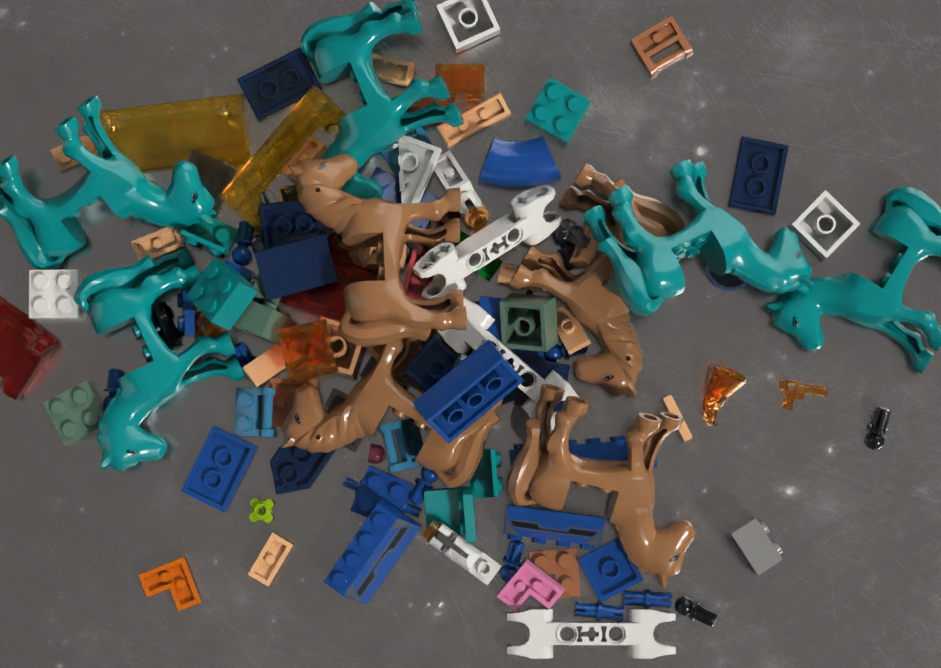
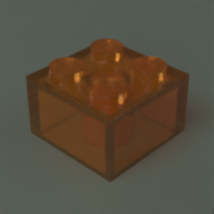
[436,64,484,104]
[278,319,339,382]

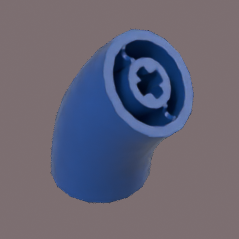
[478,136,562,187]

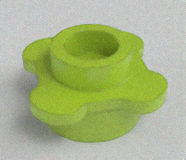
[249,498,274,523]

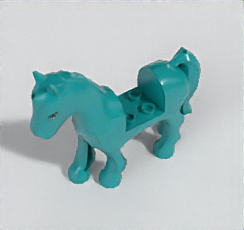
[299,0,465,199]
[0,94,217,270]
[582,160,815,316]
[764,187,941,374]
[74,247,245,471]

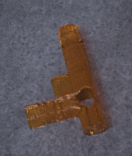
[779,379,828,410]

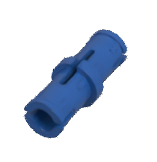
[622,590,672,609]
[574,601,624,622]

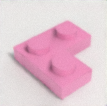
[497,559,565,611]

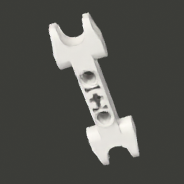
[413,184,563,301]
[437,297,579,430]
[507,608,676,659]

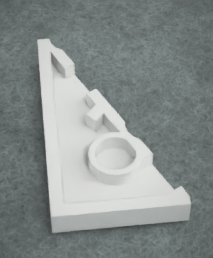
[398,135,442,224]

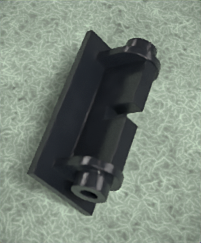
[151,301,183,350]

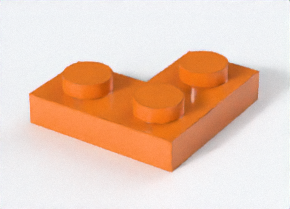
[138,557,202,611]

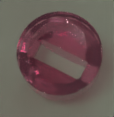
[368,444,385,464]

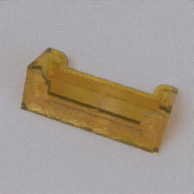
[218,85,346,230]
[99,93,252,171]

